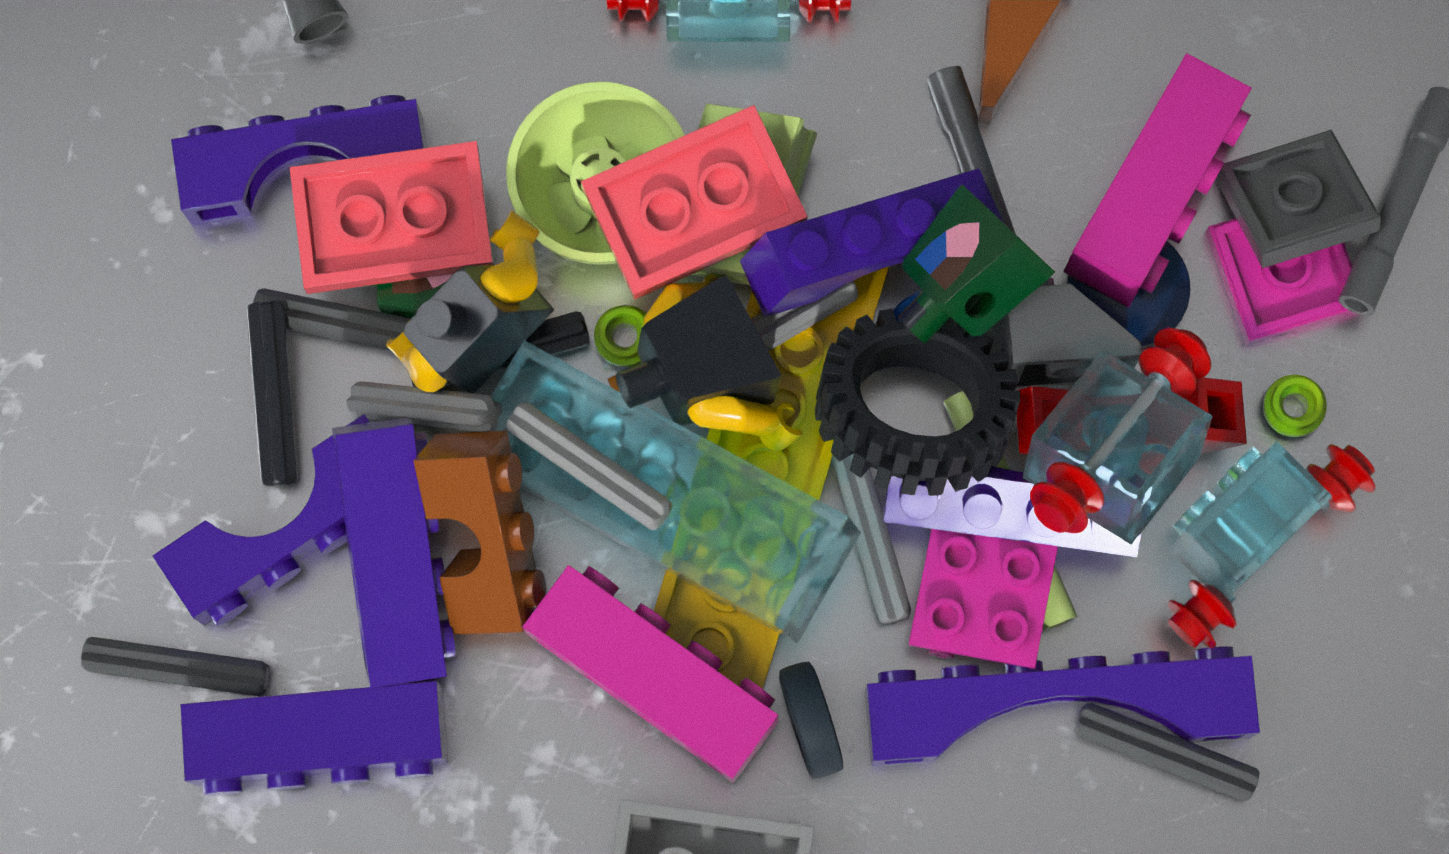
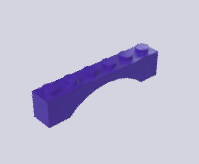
[865,646,1260,766]

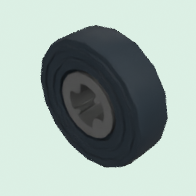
[779,661,843,779]

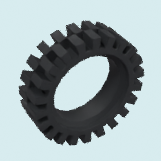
[815,307,1020,496]

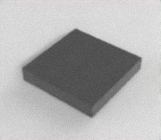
[1216,129,1381,268]

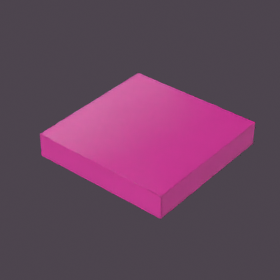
[1206,218,1354,346]

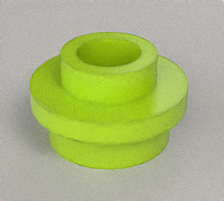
[594,305,647,367]
[1263,374,1327,437]

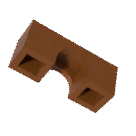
[413,430,546,634]

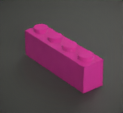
[1063,53,1252,308]
[523,565,779,784]

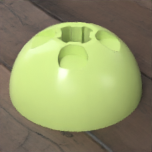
[506,82,685,265]

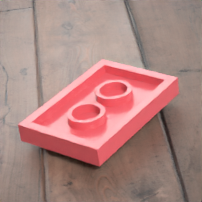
[581,105,808,300]
[289,141,494,294]

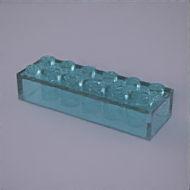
[470,341,861,643]

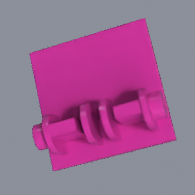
[909,529,1058,669]

